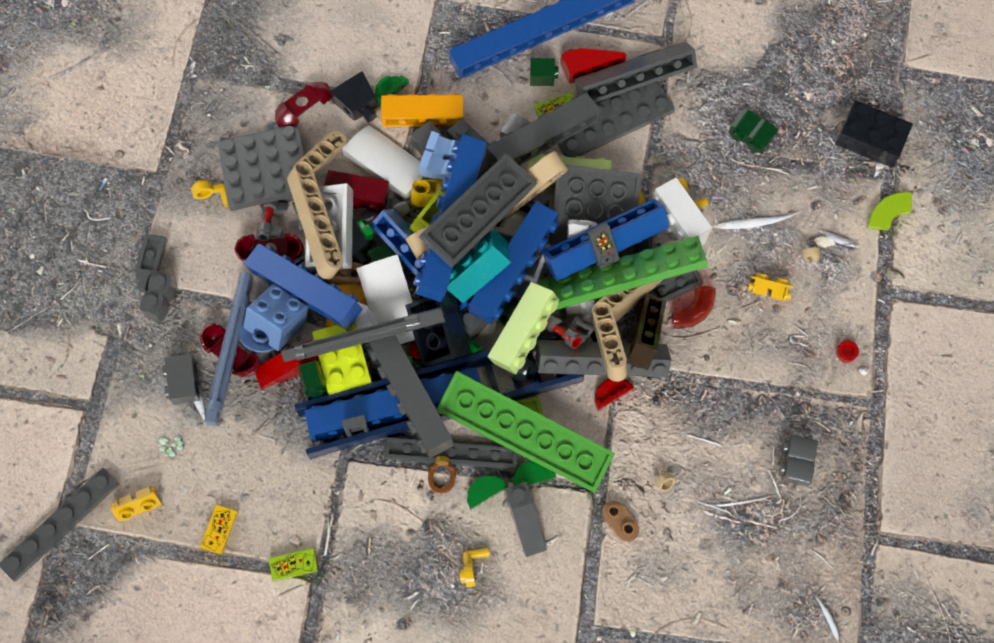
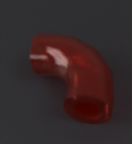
[672,286,716,329]

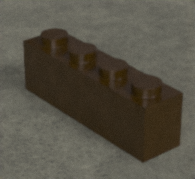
[627,293,666,370]

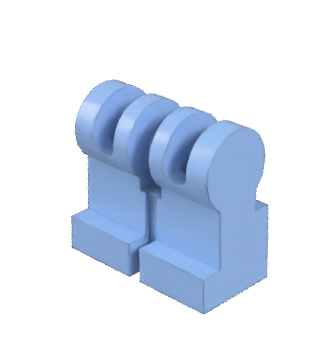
[419,131,455,180]

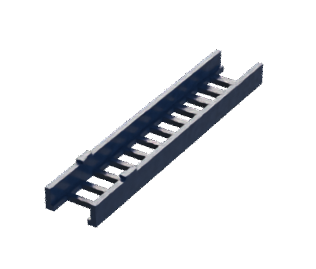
[294,328,585,459]

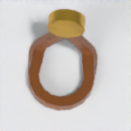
[428,456,457,494]

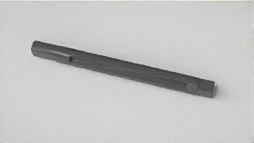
[281,307,446,362]

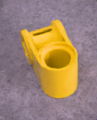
[411,179,444,207]

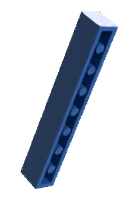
[414,134,487,302]
[304,367,482,442]

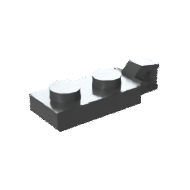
[135,234,168,293]

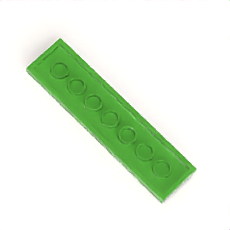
[537,235,709,310]
[436,371,615,493]

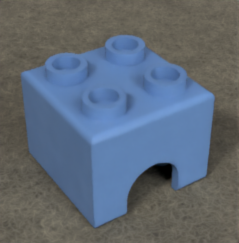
[244,284,308,351]

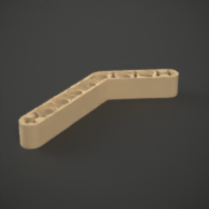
[287,131,347,280]
[406,151,568,259]
[592,240,677,381]

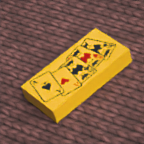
[199,504,239,555]

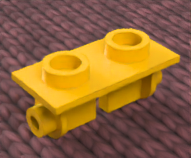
[747,273,794,301]
[110,486,162,522]

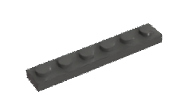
[0,468,120,582]

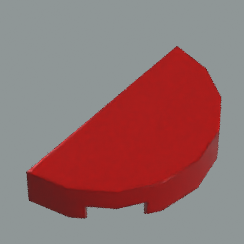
[594,379,635,411]

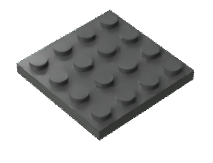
[217,124,305,212]
[549,165,642,257]

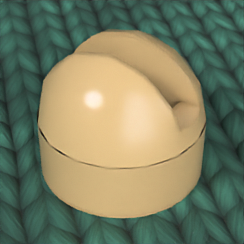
[802,248,820,264]
[655,472,675,492]

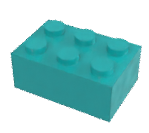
[447,228,511,303]

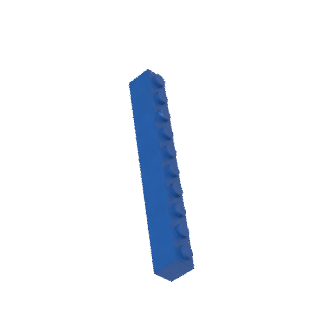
[449,0,635,79]

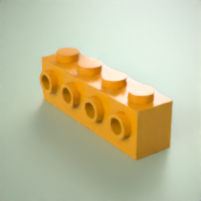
[381,93,464,127]

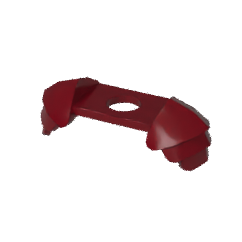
[275,81,331,127]
[234,233,304,262]
[200,323,259,377]

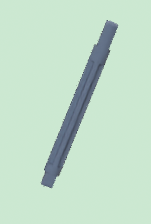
[204,272,253,426]

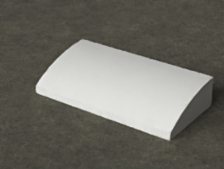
[342,125,427,201]
[305,183,353,270]
[356,254,415,345]

